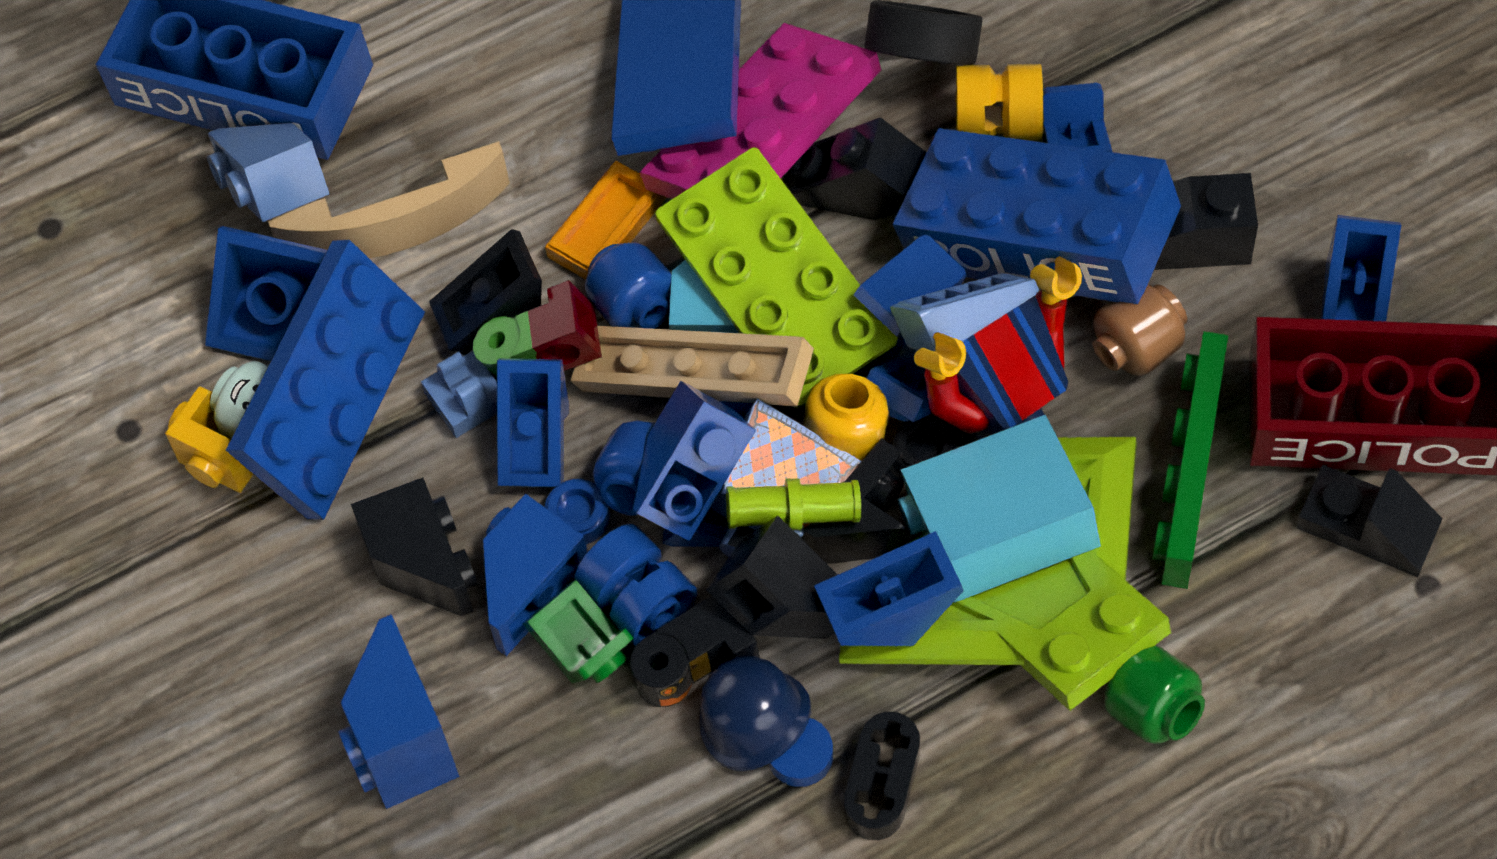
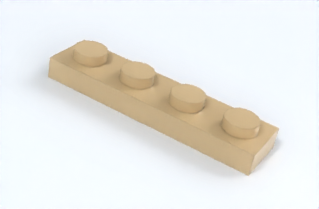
[570,326,814,406]

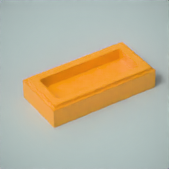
[545,160,666,280]

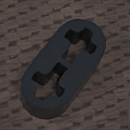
[844,712,920,840]

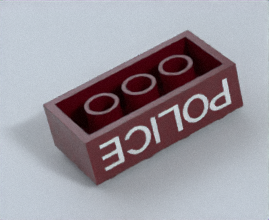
[1249,317,1497,476]

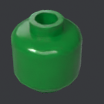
[1104,646,1205,744]

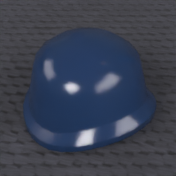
[699,656,812,771]

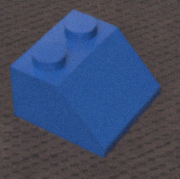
[338,614,460,809]

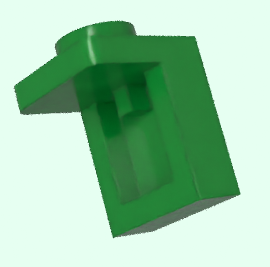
[522,580,633,684]

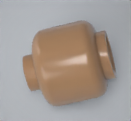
[1093,284,1188,376]

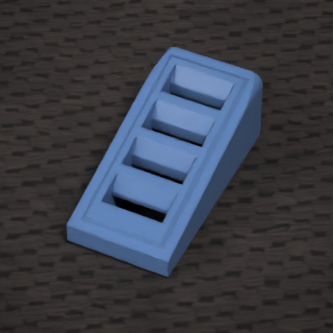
[890,273,1039,351]

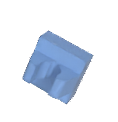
[421,351,497,438]

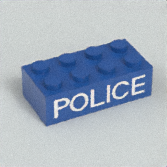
[96,0,373,160]
[893,128,1181,304]

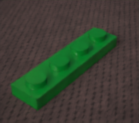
[1153,331,1228,589]

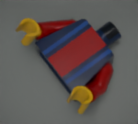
[913,256,1082,439]

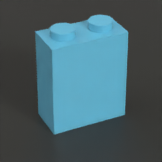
[897,414,1101,602]

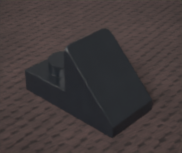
[429,229,542,355]
[804,438,905,564]
[1296,465,1443,577]

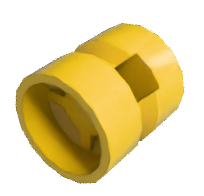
[956,64,1043,142]

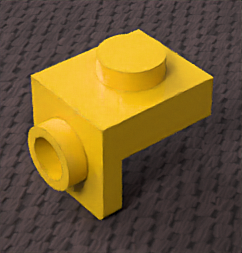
[165,386,254,493]

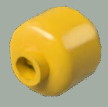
[803,374,889,461]

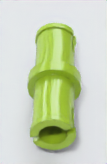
[726,478,861,530]

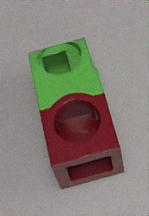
[473,280,602,377]

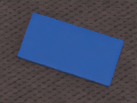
[611,0,741,156]
[226,240,425,520]

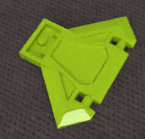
[839,437,1171,711]

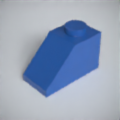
[483,494,587,656]

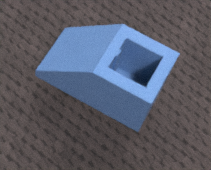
[207,123,330,222]

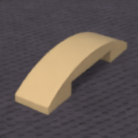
[268,142,510,259]

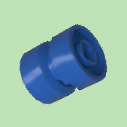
[575,524,698,646]

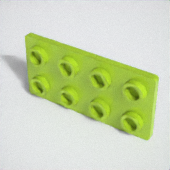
[655,148,898,409]

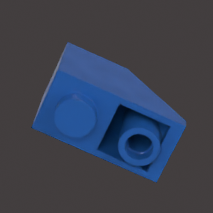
[633,381,756,541]

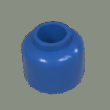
[585,242,672,329]
[593,420,655,516]

